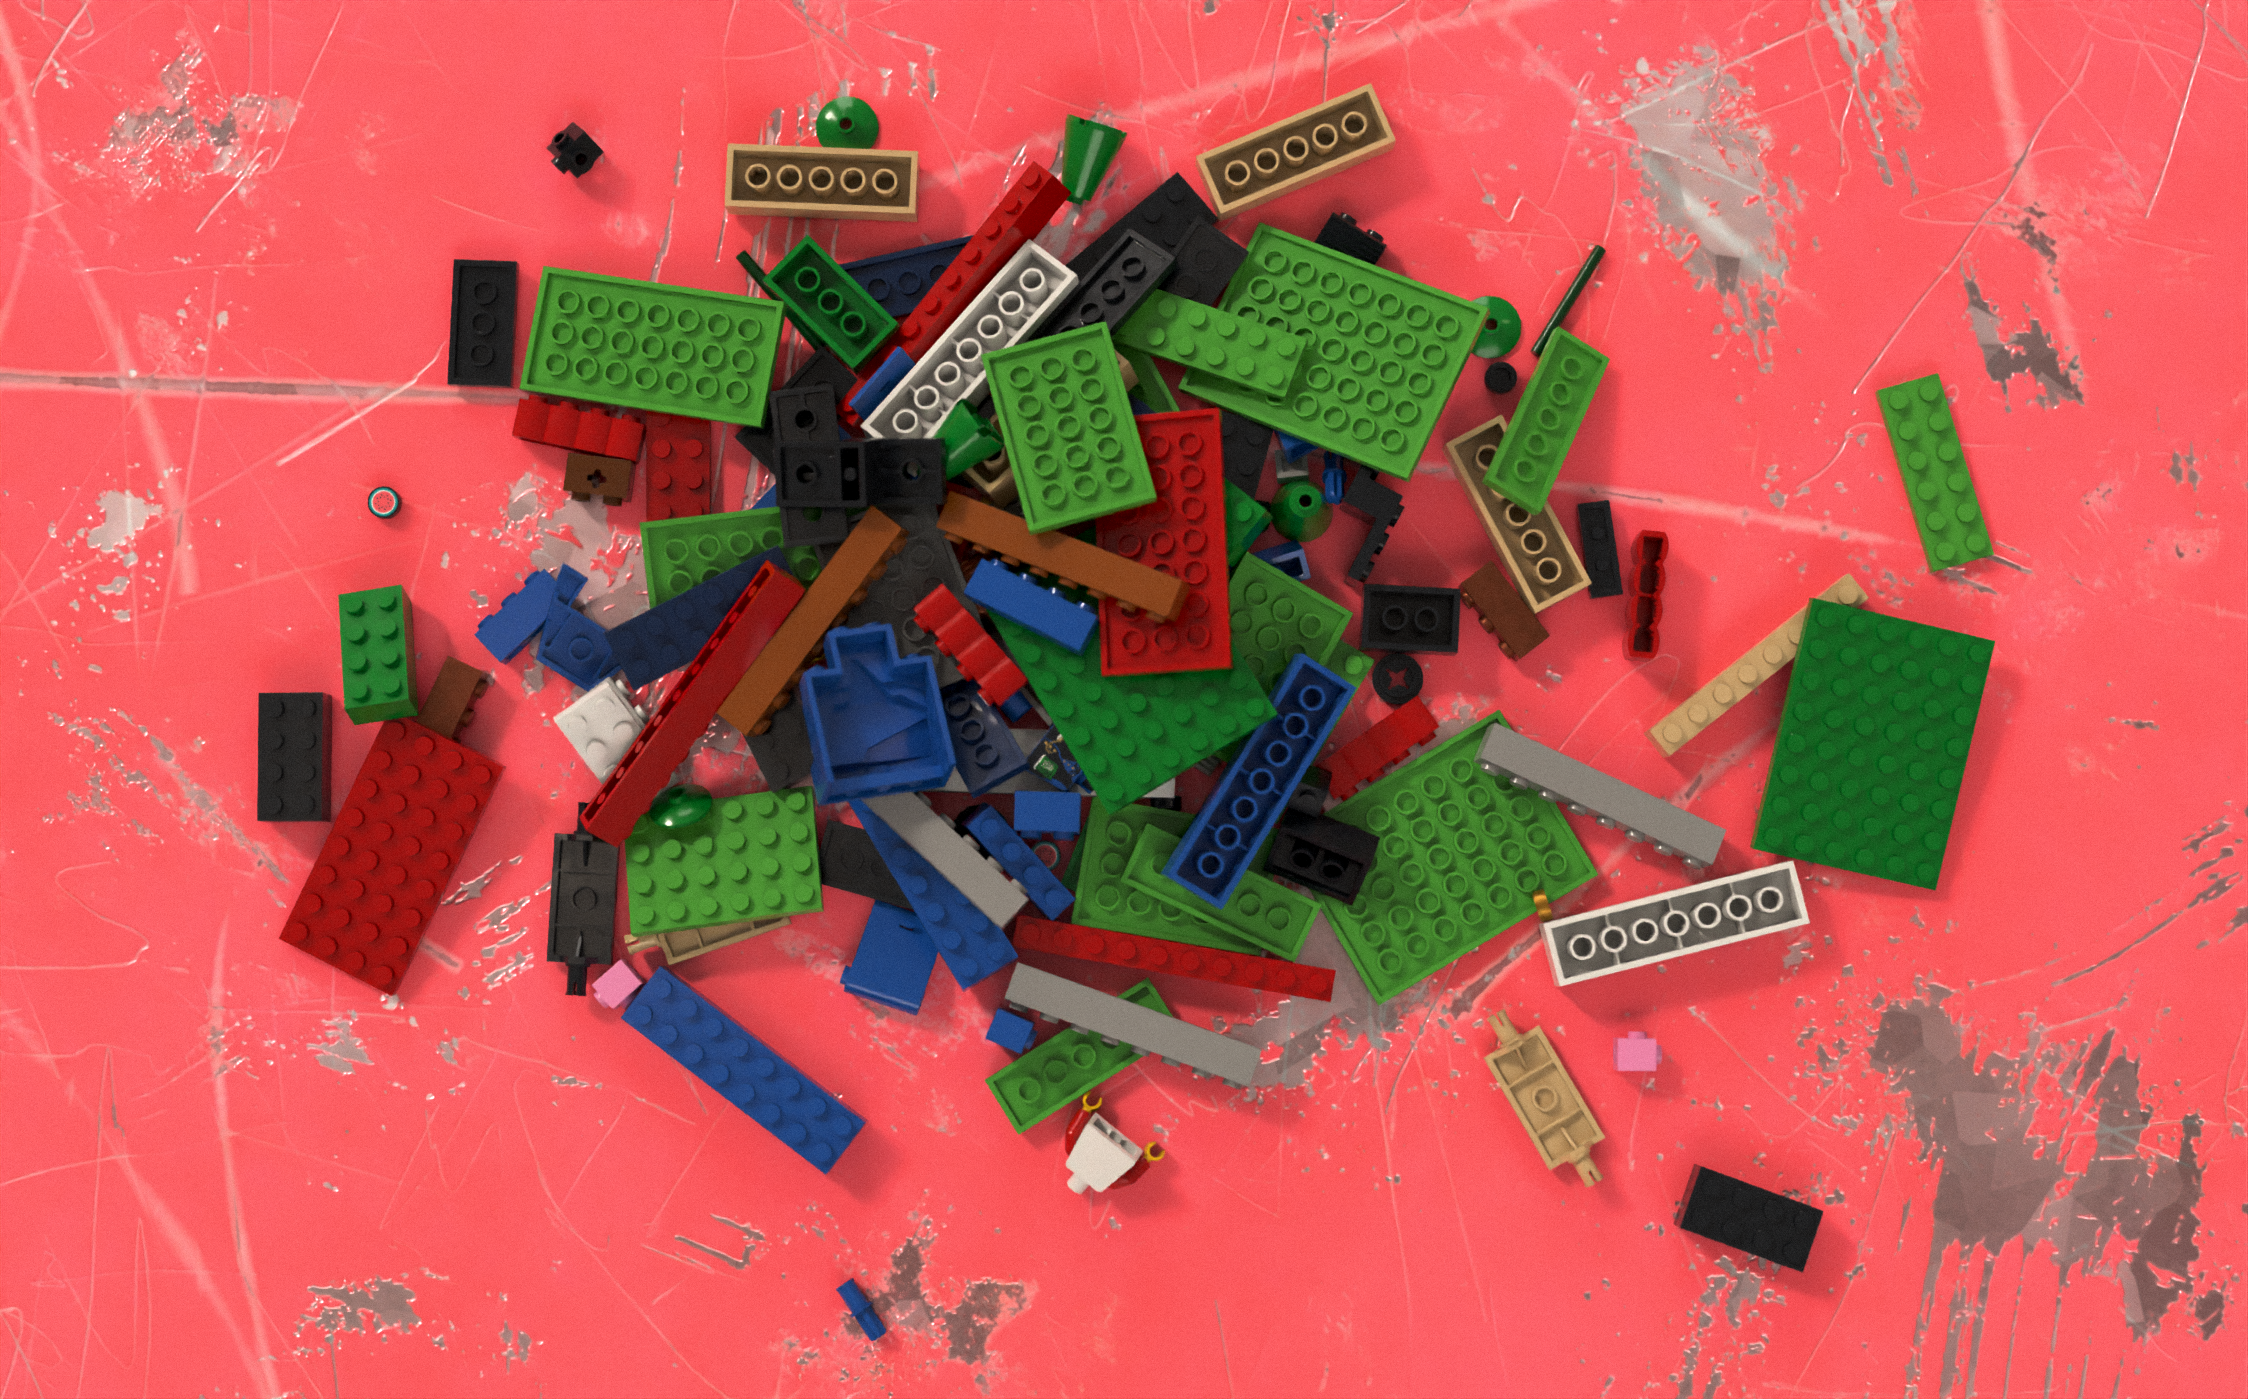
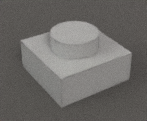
[1275,450,1309,484]

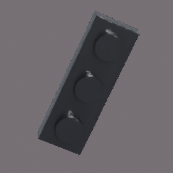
[1576,500,1623,599]

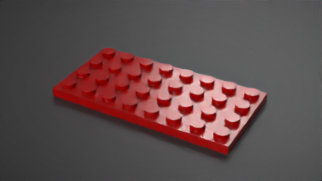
[1096,408,1233,677]
[279,717,506,996]

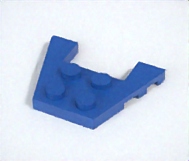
[536,562,622,692]

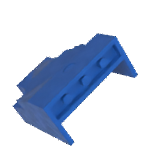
[799,622,956,806]

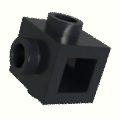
[546,122,604,179]

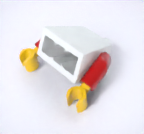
[1065,1091,1165,1194]

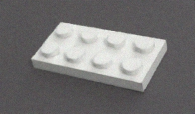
[553,682,680,798]

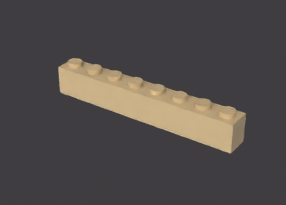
[1643,573,1869,758]

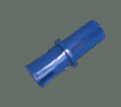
[1322,450,1347,505]
[836,1278,886,1341]

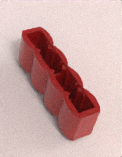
[512,395,646,465]
[1622,530,1669,662]
[913,583,1028,708]
[1316,695,1440,801]

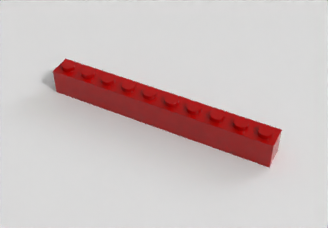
[836,161,1071,435]
[579,560,806,848]
[1012,915,1336,1002]

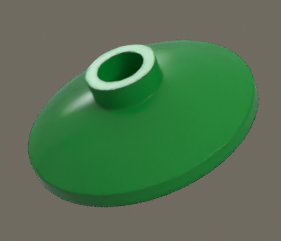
[816,96,879,149]
[1471,296,1521,359]
[649,784,713,828]

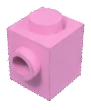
[592,959,646,1009]
[1613,1031,1662,1071]

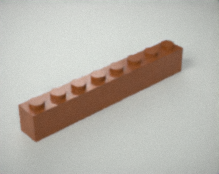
[936,491,1190,624]
[716,506,910,738]

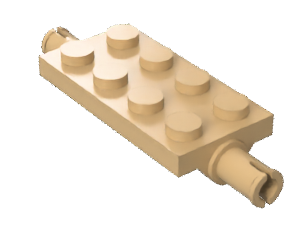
[624,916,792,965]
[1483,1009,1605,1188]

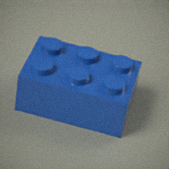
[1014,791,1082,841]

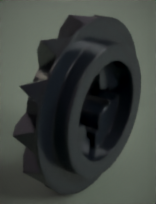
[1372,653,1423,704]

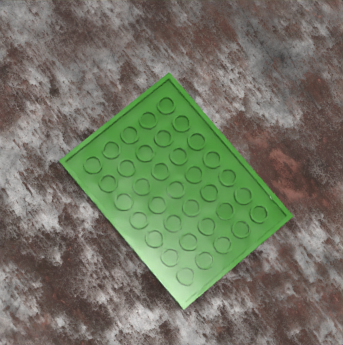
[1178,222,1490,483]
[1308,710,1599,1006]

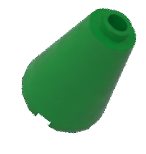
[1061,114,1128,205]
[916,398,1005,481]
[1271,480,1333,543]

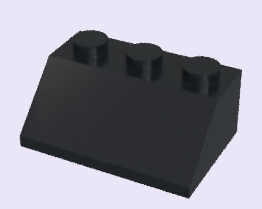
[1263,807,1380,905]

